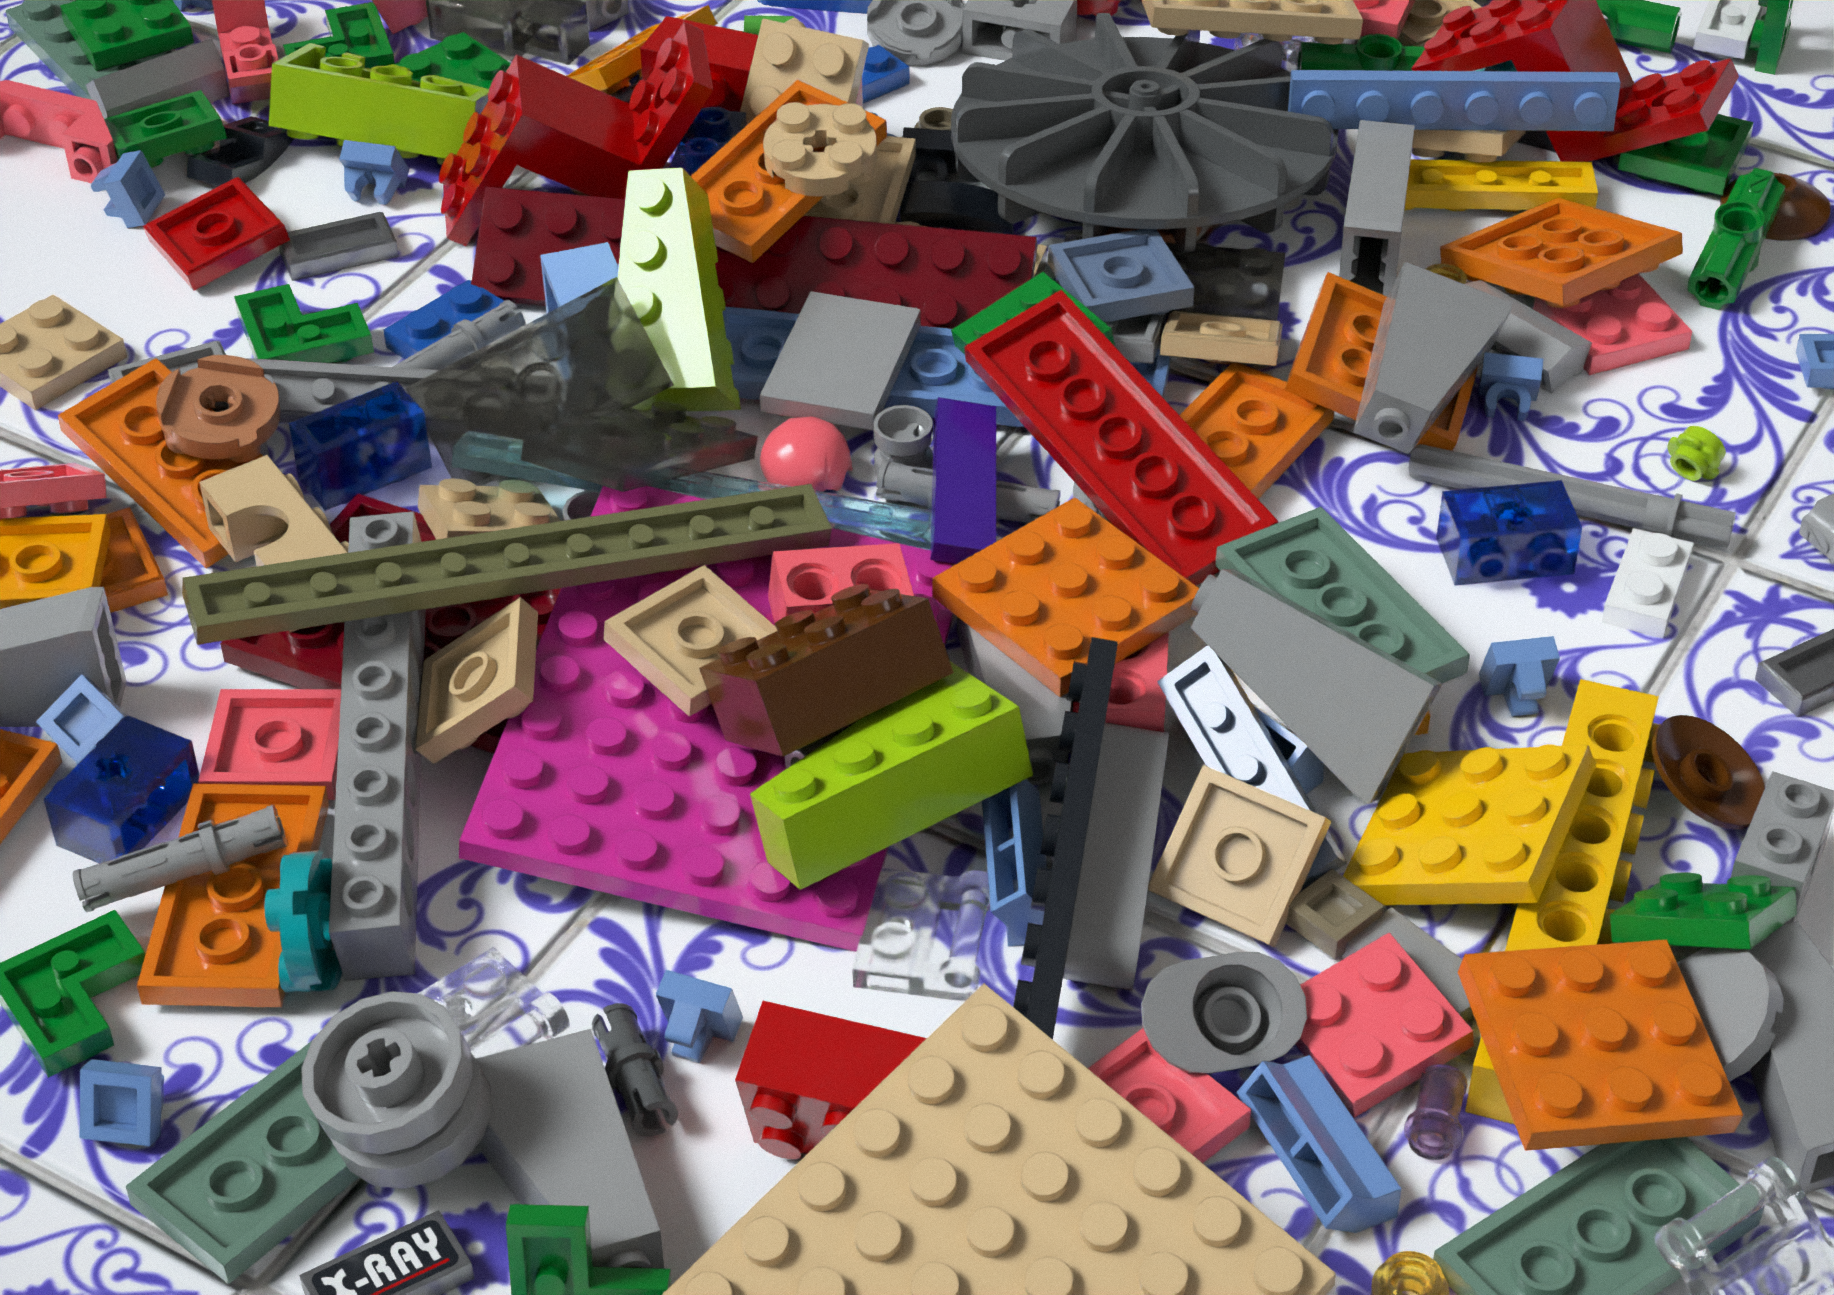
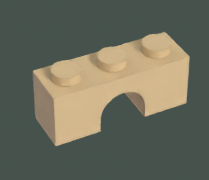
[199,455,349,633]

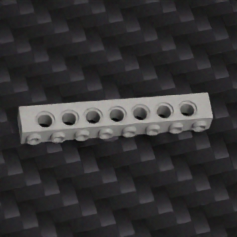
[329,511,426,981]

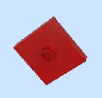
[143,177,290,291]

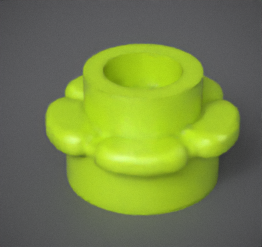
[1667,426,1726,481]

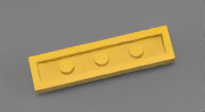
[1404,159,1598,212]

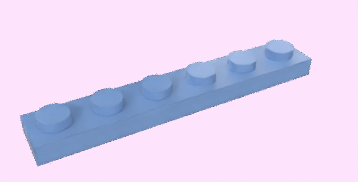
[1288,70,1621,131]

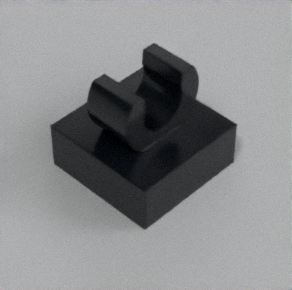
[902,127,958,182]

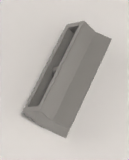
[86,38,230,118]
[1465,280,1592,394]

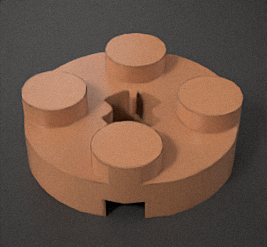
[156,355,281,462]

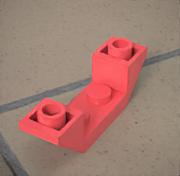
[212,0,278,104]
[0,80,117,183]

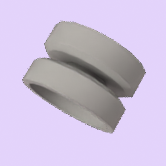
[302,991,492,1189]

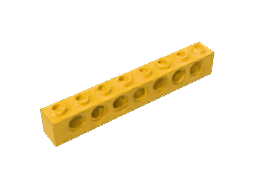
[1465,679,1660,1125]

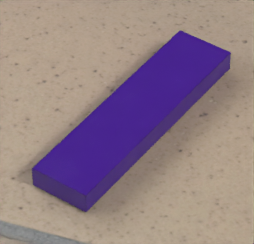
[930,397,996,564]

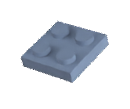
[1048,229,1194,322]

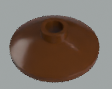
[1720,173,1831,241]
[1651,715,1765,830]

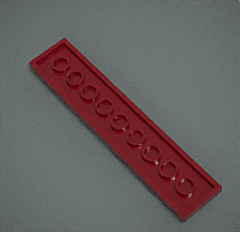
[471,187,1038,329]

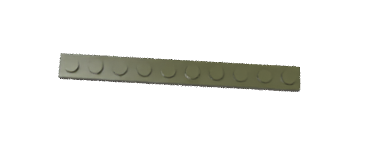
[182,484,832,645]

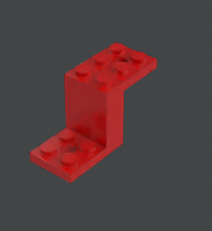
[1411,0,1739,162]
[439,22,713,246]

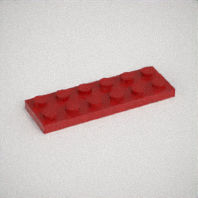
[964,290,1278,586]

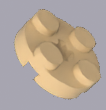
[763,102,877,196]

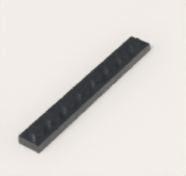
[1013,637,1118,1040]

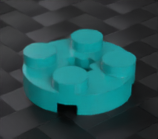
[264,850,342,993]

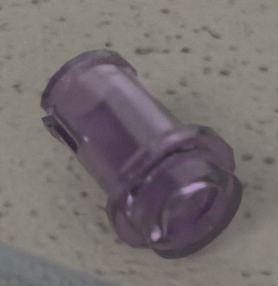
[1404,1064,1468,1160]

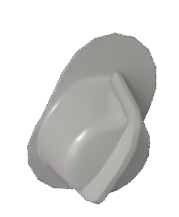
[1141,952,1307,1074]

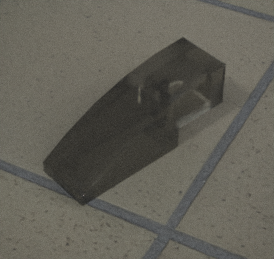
[426,0,590,65]

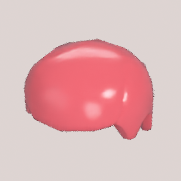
[760,416,853,495]

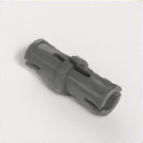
[591,1003,678,1136]

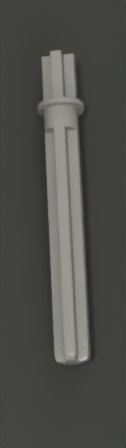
[1408,444,1736,548]

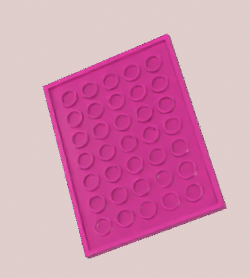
[459,477,956,953]

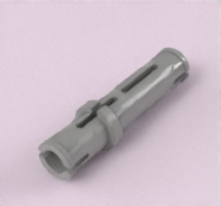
[393,300,526,371]
[876,460,1061,523]
[72,805,288,913]

